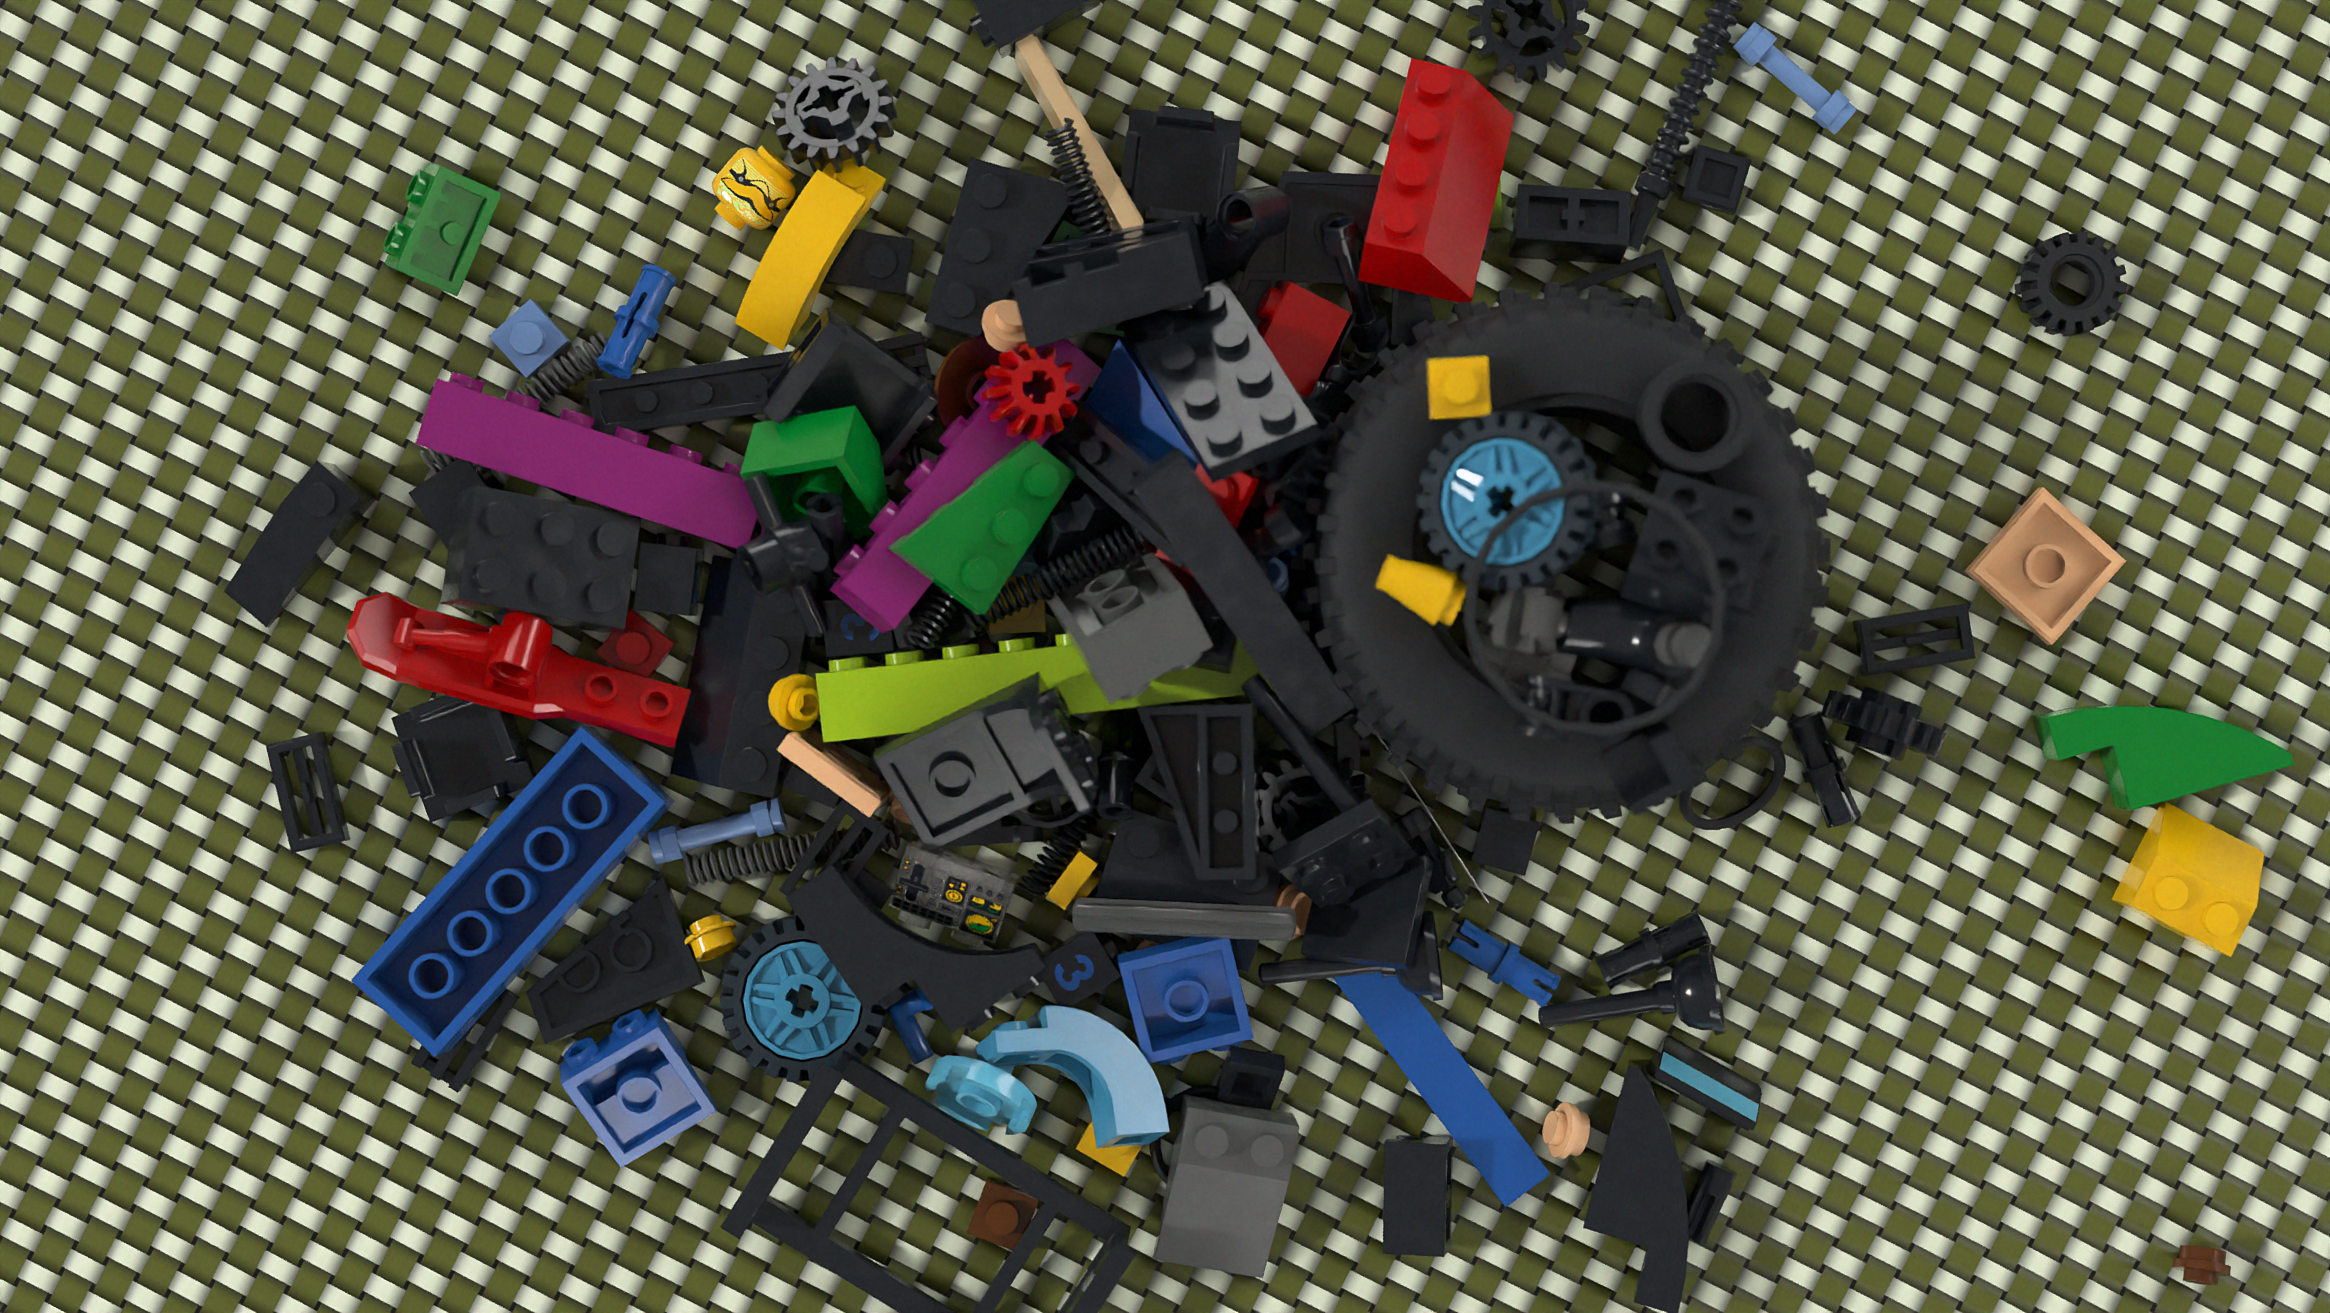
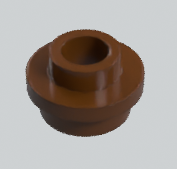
[2172,1245,2231,1286]

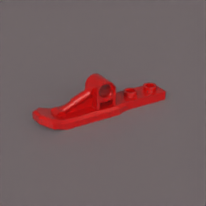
[346,592,691,748]

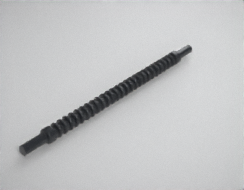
[1627,0,1743,252]

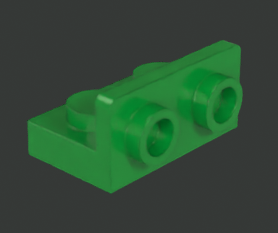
[383,163,502,296]

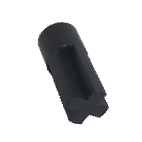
[1687,1159,1737,1245]

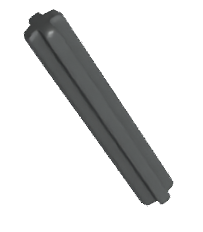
[1072,898,1296,941]

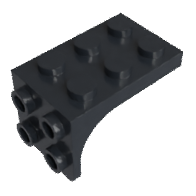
[874,672,1098,852]

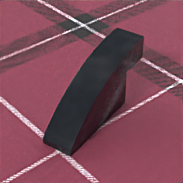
[1583,1060,1689,1313]

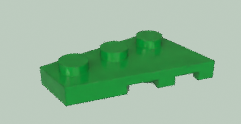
[888,440,1076,615]

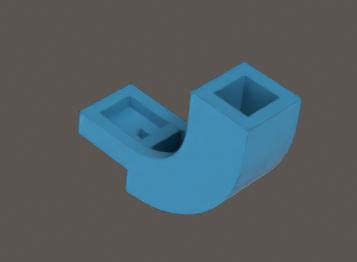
[976,1006,1170,1148]

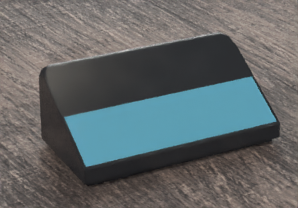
[1646,1035,1762,1131]

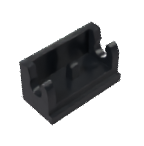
[1509,184,1631,264]
[1383,1135,1453,1257]

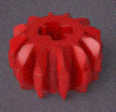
[981,342,1082,441]

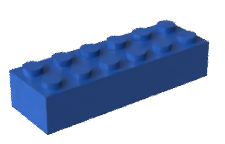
[351,726,675,1057]

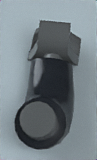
[1488,585,1711,677]

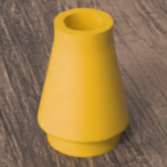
[1375,555,1467,625]

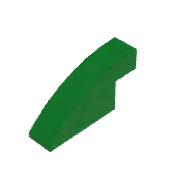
[2032,705,2295,811]

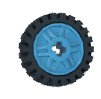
[1417,412,1601,590]
[720,915,888,1083]

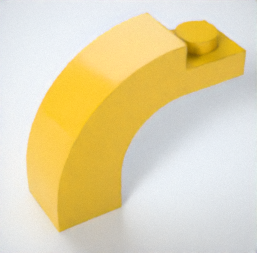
[735,159,886,351]

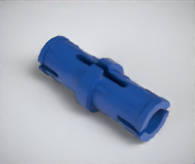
[596,264,677,379]
[1447,918,1561,1007]

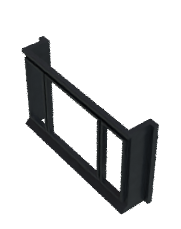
[720,1050,1137,1313]

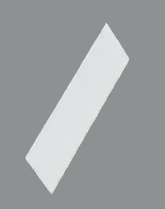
[1374,730,1489,903]

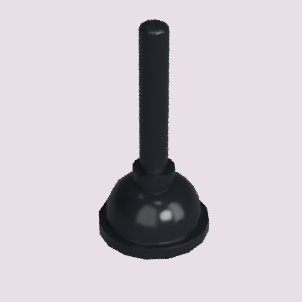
[1258,910,1443,1001]
[1538,945,1725,1035]

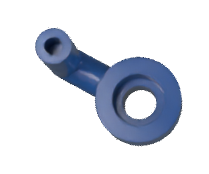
[888,988,934,1065]

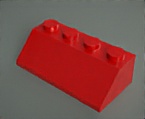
[1358,58,1515,305]

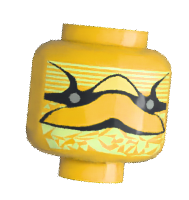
[712,145,796,230]

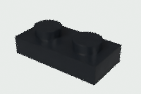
[823,229,915,297]

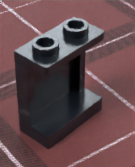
[760,307,939,477]

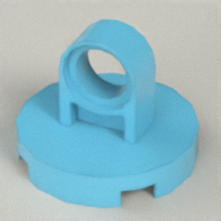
[924,1024,1037,1135]

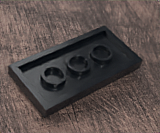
[1121,279,1319,484]

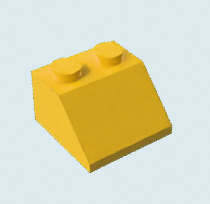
[2111,801,2265,957]

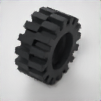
[2014,231,2127,336]

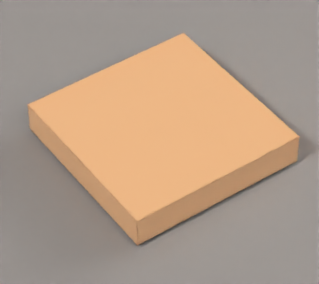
[1964,487,2126,645]
[777,726,891,817]

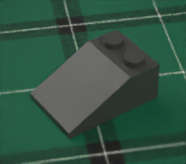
[1045,541,1213,704]
[1153,1094,1300,1278]

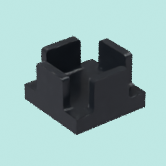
[1121,105,1242,233]
[391,695,536,823]

